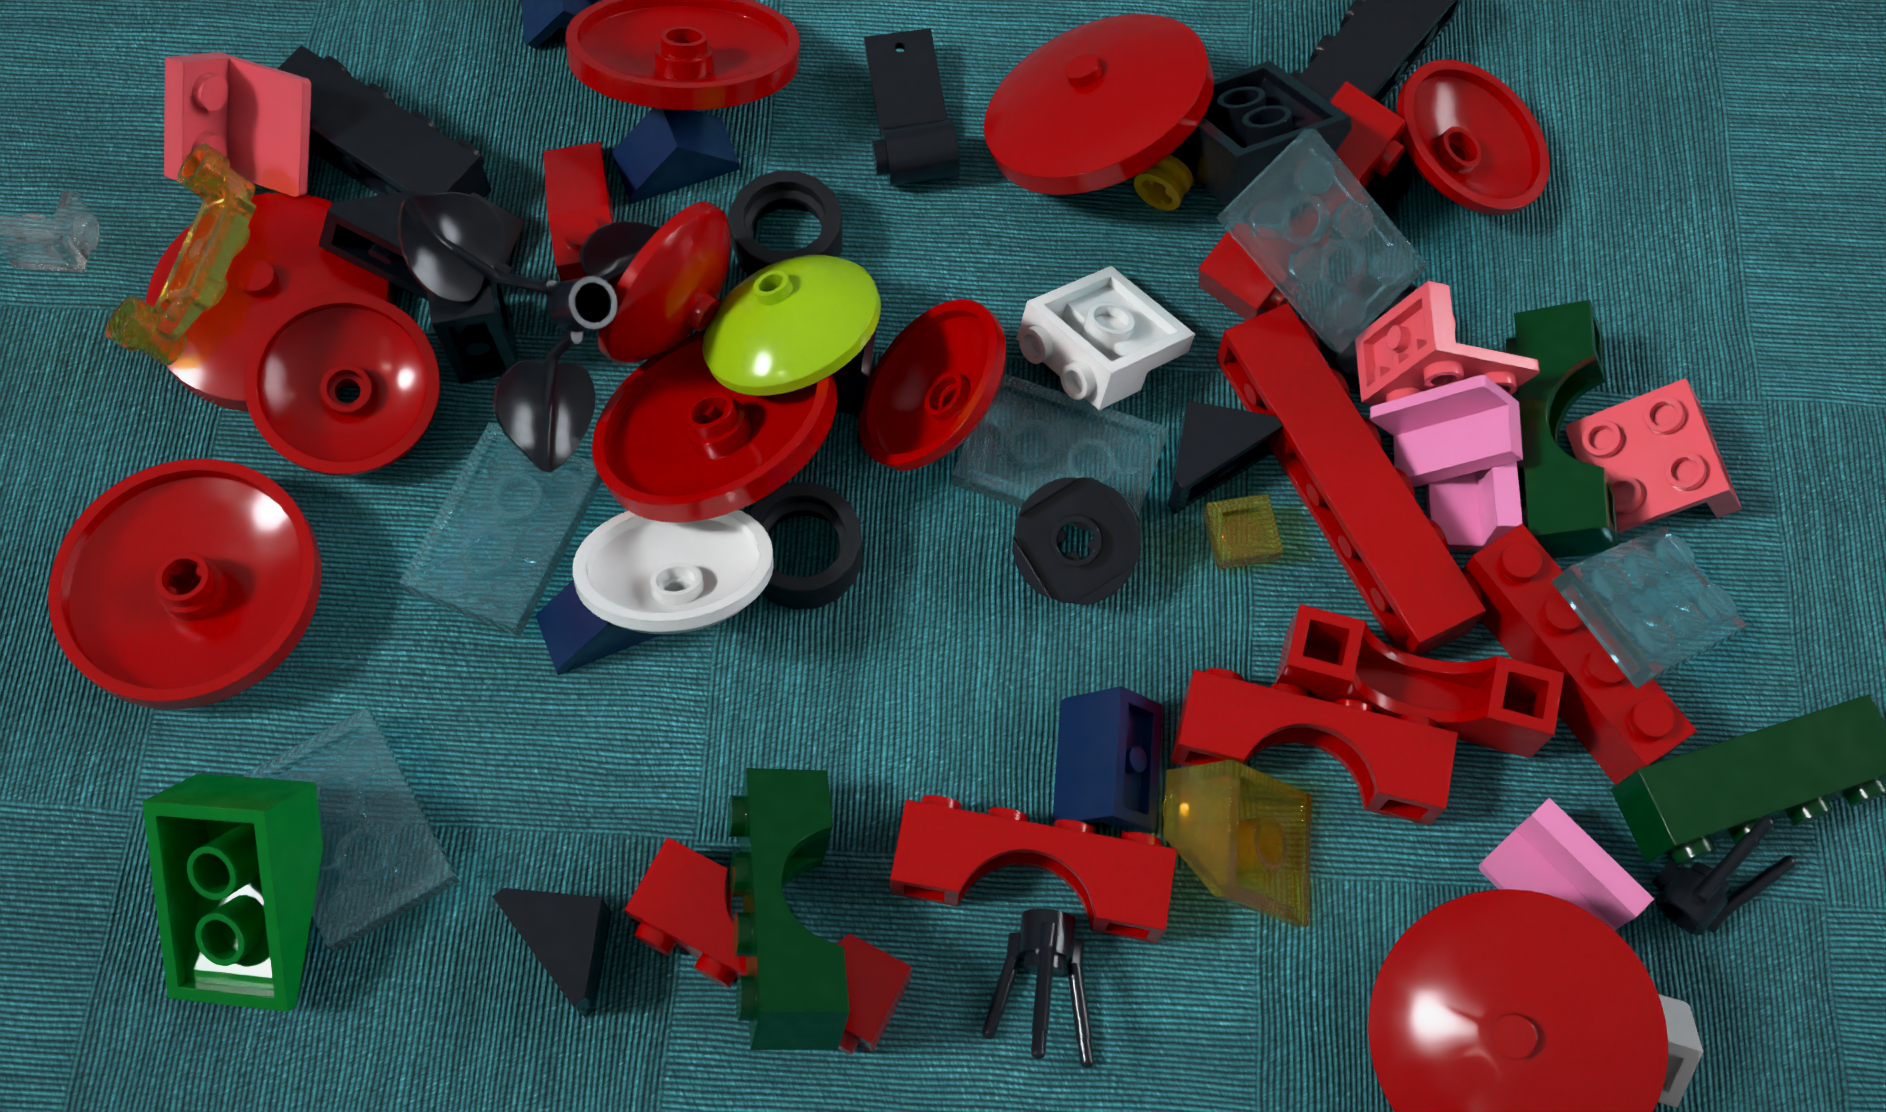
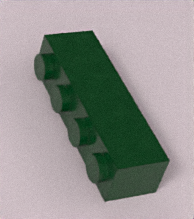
[1610,694,1886,866]

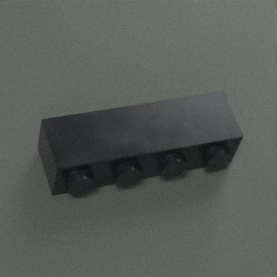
[1290,0,1461,104]
[278,45,492,198]

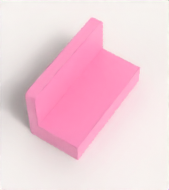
[1370,375,1523,488]
[1425,461,1523,551]
[1479,798,1654,931]

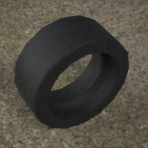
[729,171,843,275]
[747,482,863,610]

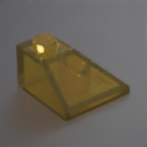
[1163,759,1311,927]

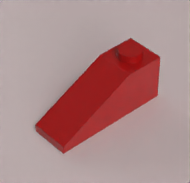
[543,142,615,282]

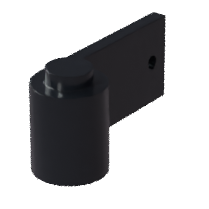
[864,28,960,186]

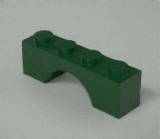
[1506,300,1619,559]
[727,768,850,1050]

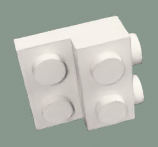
[1016,266,1195,410]

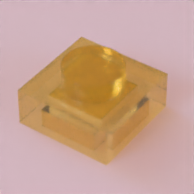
[1203,493,1283,570]

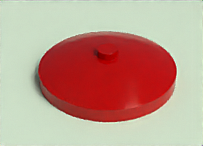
[566,0,800,110]
[984,14,1214,195]
[145,192,394,412]
[592,331,837,523]
[48,459,322,710]
[1368,889,1668,1112]

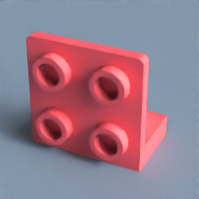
[164,52,311,197]
[1355,281,1540,405]
[1566,378,1742,534]

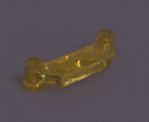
[105,143,256,366]

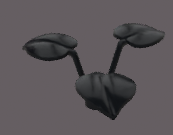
[398,192,660,472]

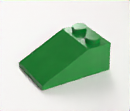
[142,773,323,1012]

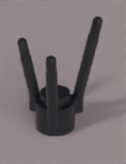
[1652,816,1796,935]
[982,909,1094,1069]

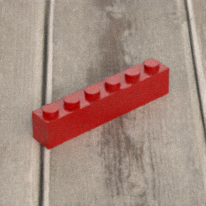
[1216,303,1486,657]

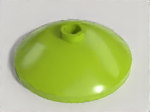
[702,255,881,396]

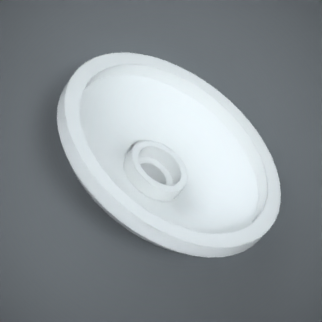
[572,510,774,634]

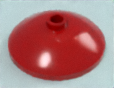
[1397,59,1549,215]
[598,201,731,364]
[244,291,441,477]
[859,299,1006,471]

